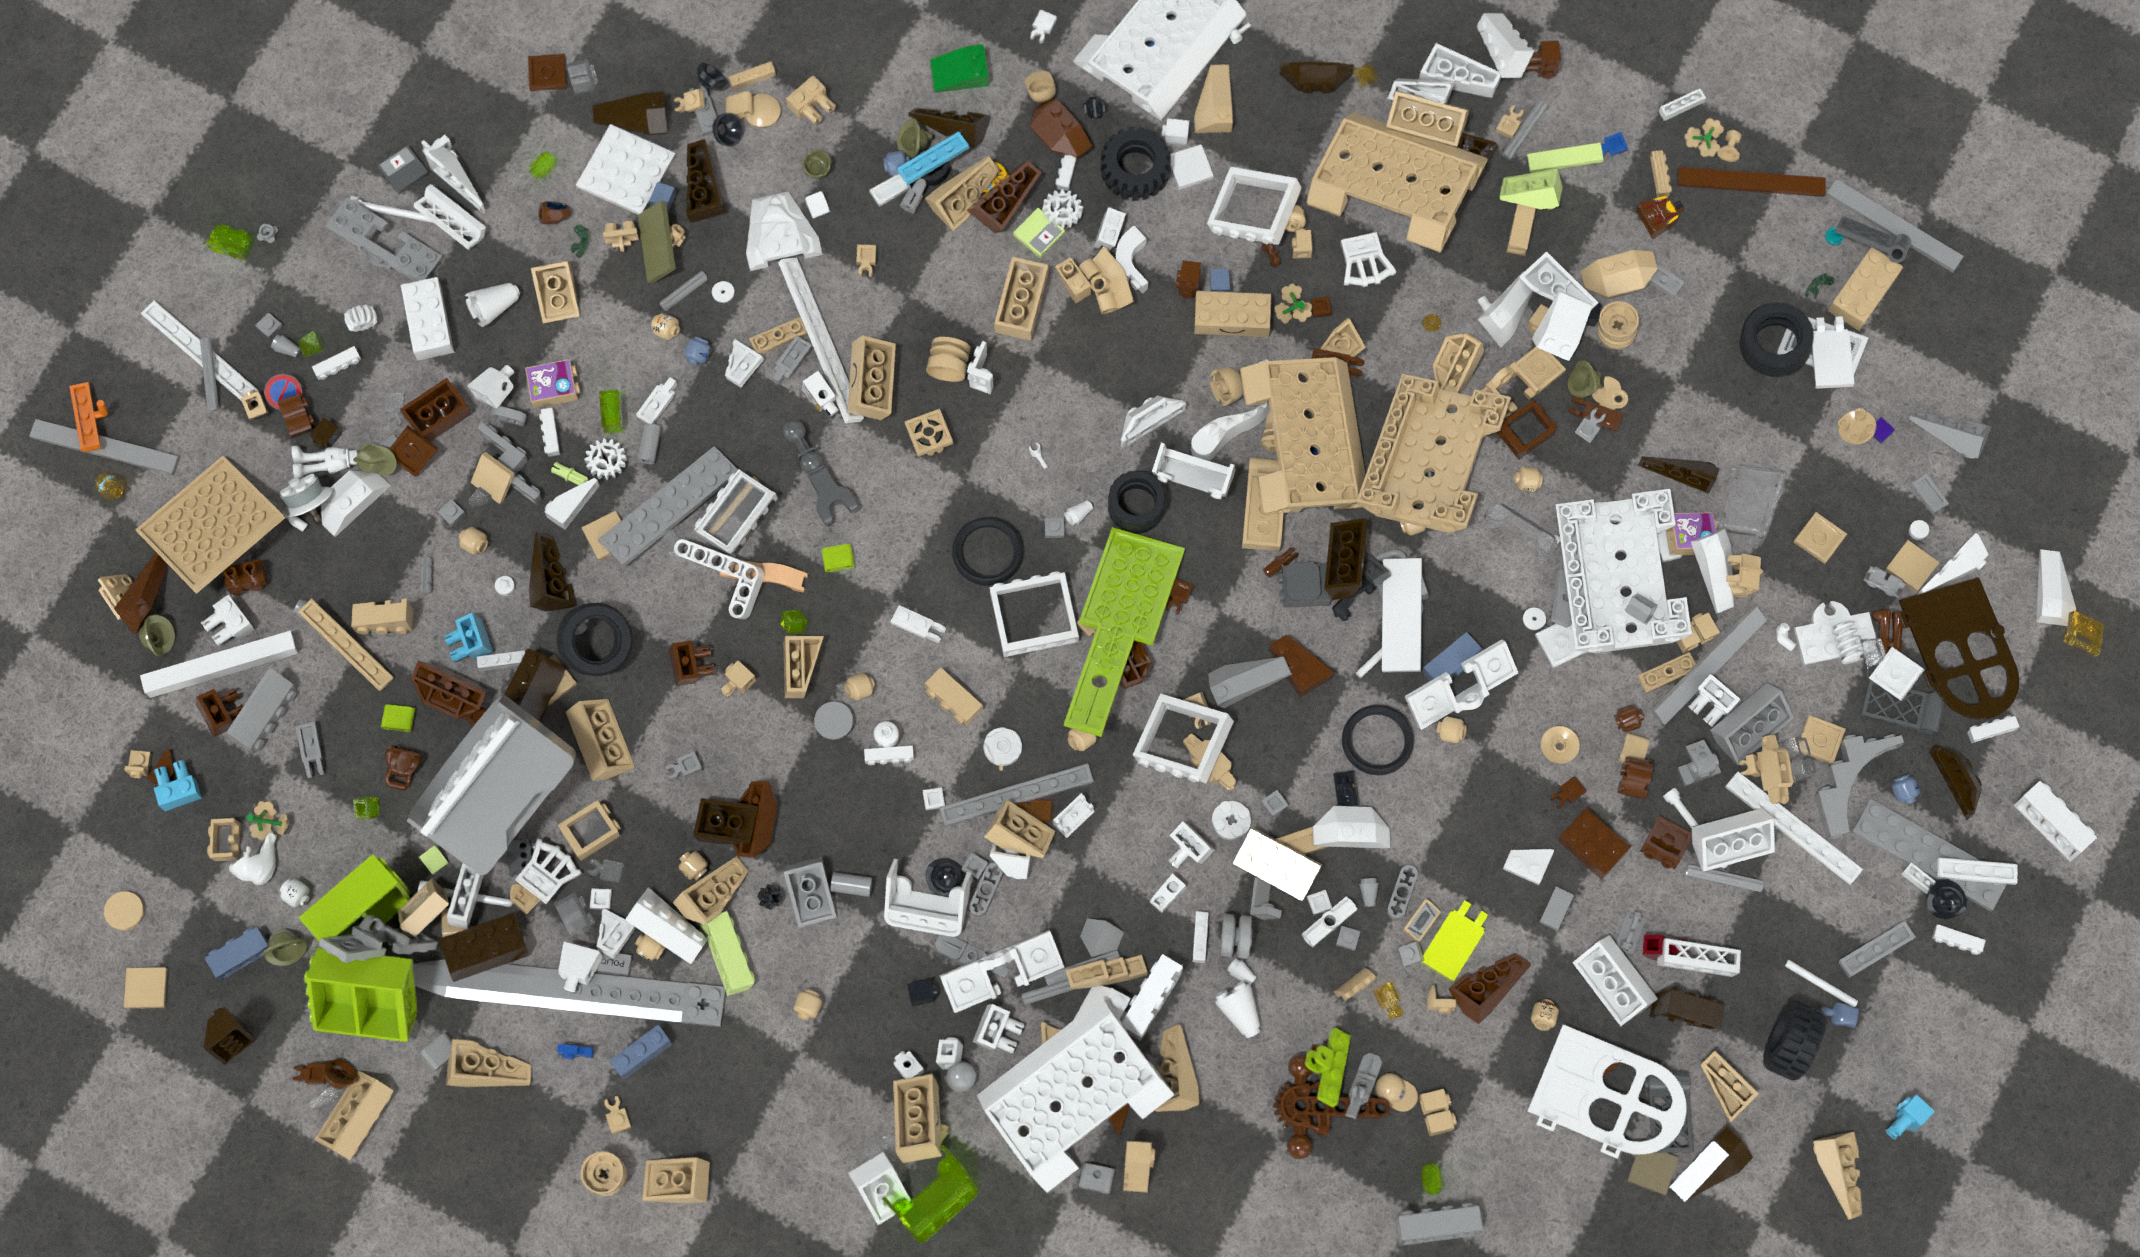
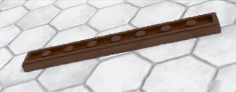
[1677,167,1826,197]

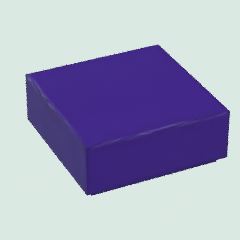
[1873,417,1895,444]

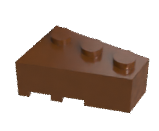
[1269,635,1334,698]

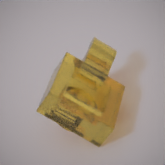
[1373,982,1404,1019]

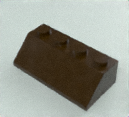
[1324,518,1367,600]
[504,648,566,722]
[203,1007,256,1065]

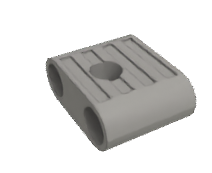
[420,1033,452,1072]
[1078,1163,1115,1194]

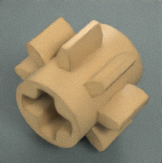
[669,224,686,247]

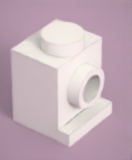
[936,1038,963,1069]
[894,1051,924,1079]

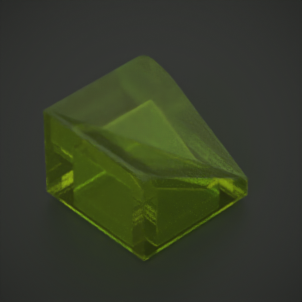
[298,331,323,357]
[780,610,807,634]
[353,796,379,819]

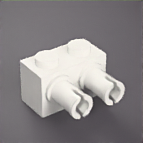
[200,595,255,647]
[1688,674,1741,727]
[972,1004,1024,1054]

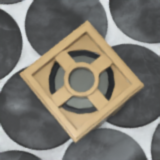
[904,409,953,457]

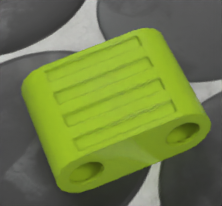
[821,544,855,572]
[381,705,415,732]

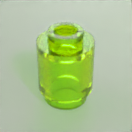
[529,151,556,179]
[1421,1164,1443,1195]

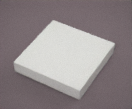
[1171,144,1214,189]
[1535,622,1587,668]
[1869,647,1925,701]

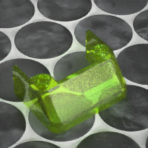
[882,1145,979,1243]

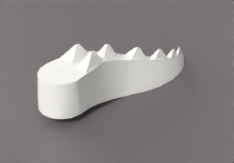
[1191,400,1270,461]

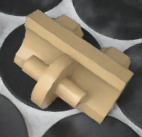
[603,221,639,252]

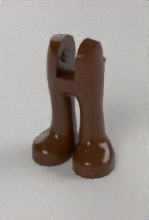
[1872,610,1907,663]

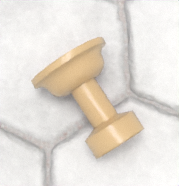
[1718,130,1741,162]

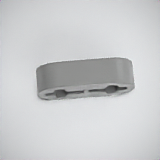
[490,406,527,426]

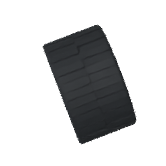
[1108,470,1166,534]

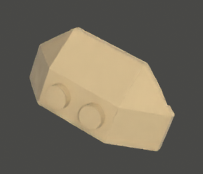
[1580,250,1658,298]
[1433,333,1484,393]

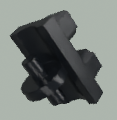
[1333,771,1358,807]

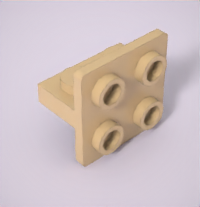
[98,574,133,620]

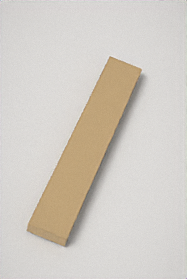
[298,598,394,692]

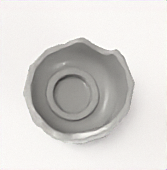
[944,1062,976,1092]

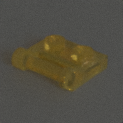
[2063,611,2104,657]

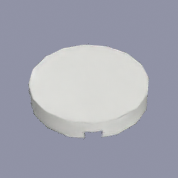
[983,727,1022,766]

